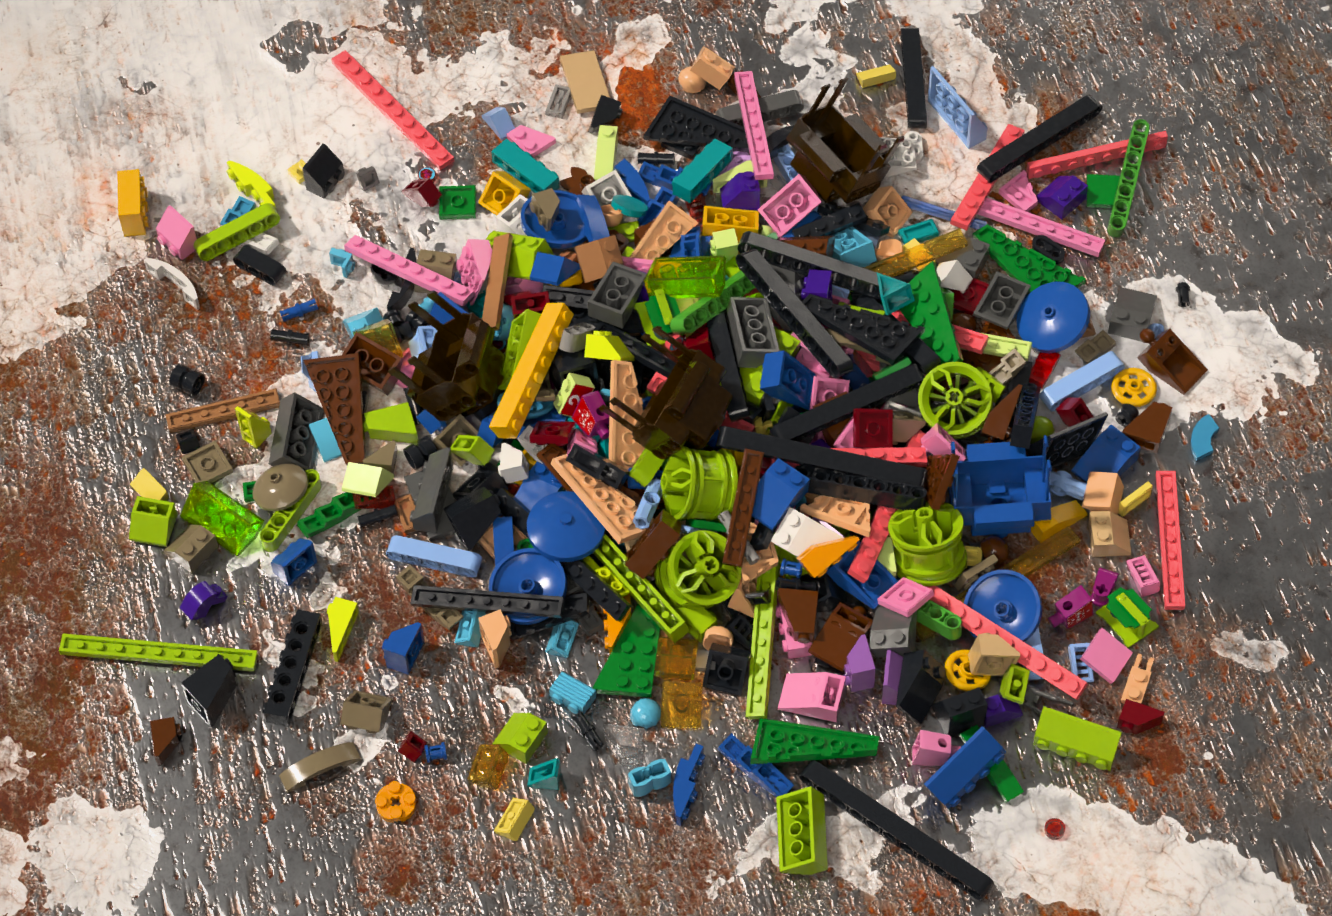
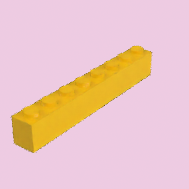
[489,303,574,439]

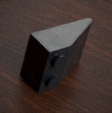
[896,650,946,725]

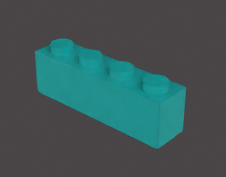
[491,138,560,193]
[672,139,733,203]

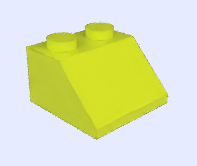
[584,331,634,361]

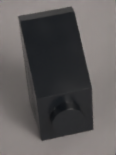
[588,95,623,133]

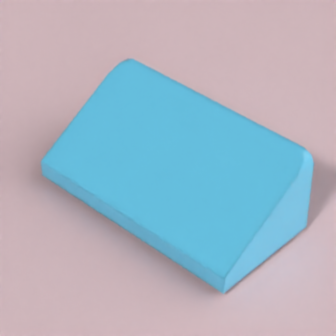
[454,610,486,647]
[545,620,579,658]

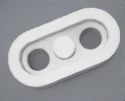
[904,131,923,164]

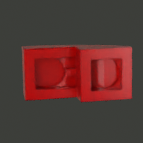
[1029,352,1061,388]

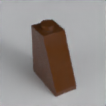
[1122,402,1173,454]
[778,588,818,644]

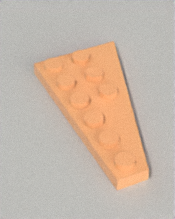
[609,360,660,470]
[551,454,655,544]

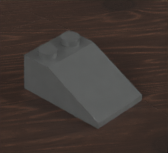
[929,236,990,279]
[588,262,647,329]
[973,272,1031,329]
[1108,287,1157,342]
[869,604,917,658]

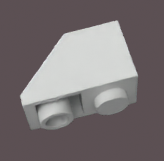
[498,443,529,483]

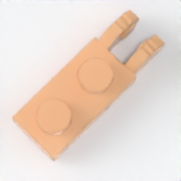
[1120,653,1155,704]

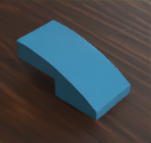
[220,196,256,226]

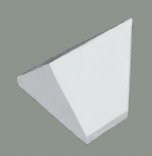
[937,260,973,293]

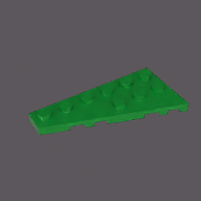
[972,224,1086,293]
[899,261,963,364]
[592,591,661,698]
[750,718,880,764]

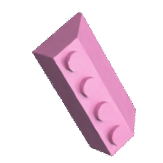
[809,376,850,444]

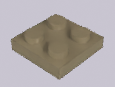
[181,440,233,489]
[954,554,998,592]

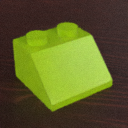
[492,713,548,764]

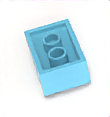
[830,227,877,267]

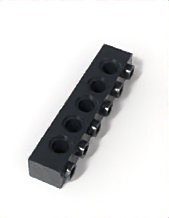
[1010,383,1041,449]
[262,609,322,726]

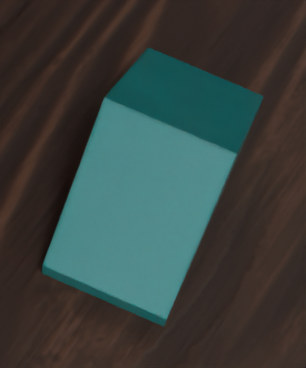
[527,758,561,790]

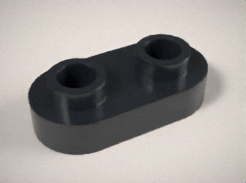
[1032,235,1065,264]

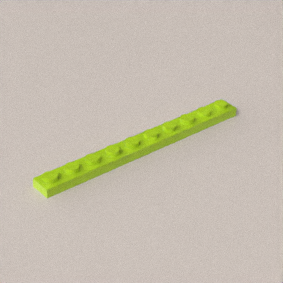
[746,532,781,720]
[59,634,258,672]

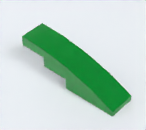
[297,492,375,539]
[959,725,1024,803]

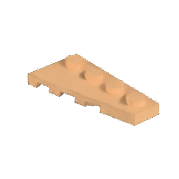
[629,201,699,260]

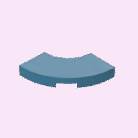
[1190,414,1219,461]

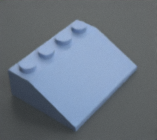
[928,66,988,149]

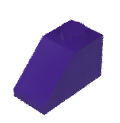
[985,694,1023,728]

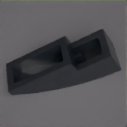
[566,443,630,489]

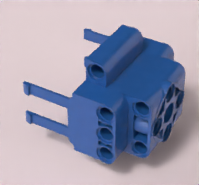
[948,435,1052,538]

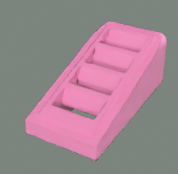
[1126,555,1160,597]

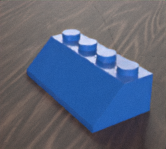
[924,726,1006,810]

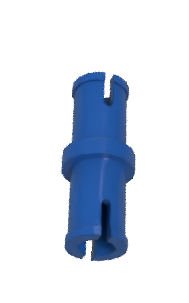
[280,298,319,322]

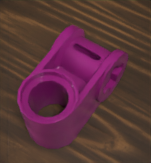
[1091,567,1119,607]

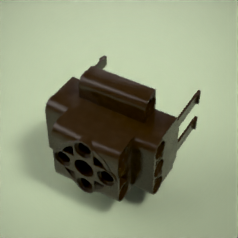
[786,77,904,204]
[388,290,505,421]
[599,326,733,459]

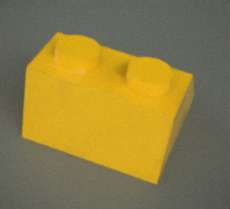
[478,171,531,216]

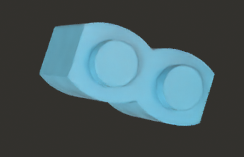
[628,759,672,797]

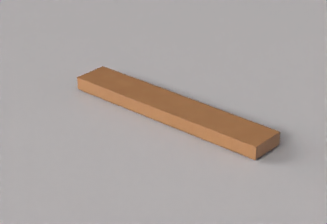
[482,233,513,331]
[165,388,280,433]

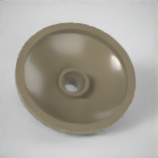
[252,463,308,511]

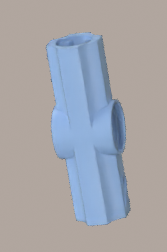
[1049,471,1087,500]
[632,478,663,530]

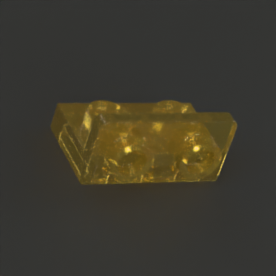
[467,744,509,790]

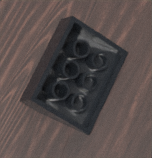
[1025,412,1108,468]

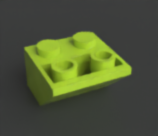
[129,496,178,547]

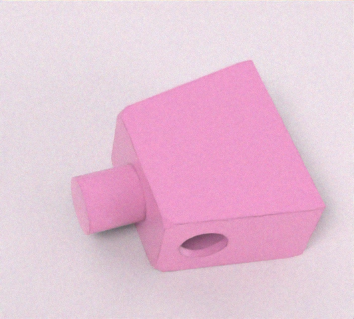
[912,730,961,766]

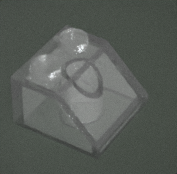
[604,724,645,769]

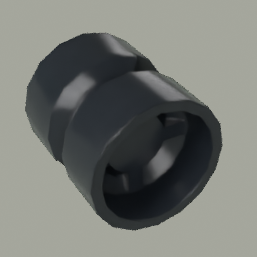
[169,364,205,396]
[403,436,437,470]

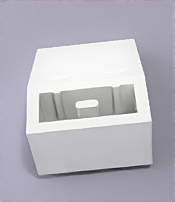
[879,137,917,177]
[496,194,528,236]

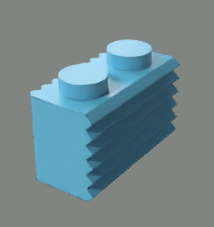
[549,671,596,714]

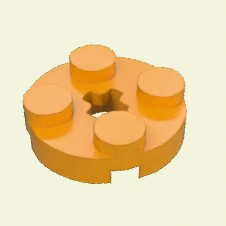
[375,781,416,823]

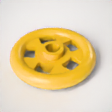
[1111,368,1157,407]
[945,649,991,691]

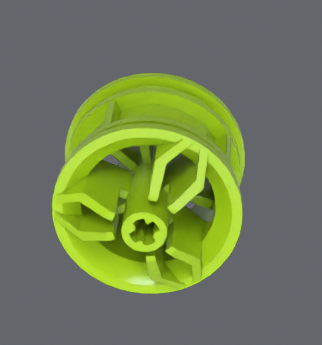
[918,362,993,439]
[660,446,738,524]
[888,500,967,586]
[654,530,742,610]

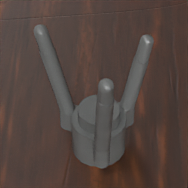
[1024,684,1074,716]

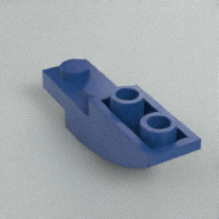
[673,744,706,826]

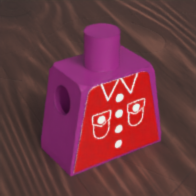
[571,390,610,440]
[1048,585,1094,629]

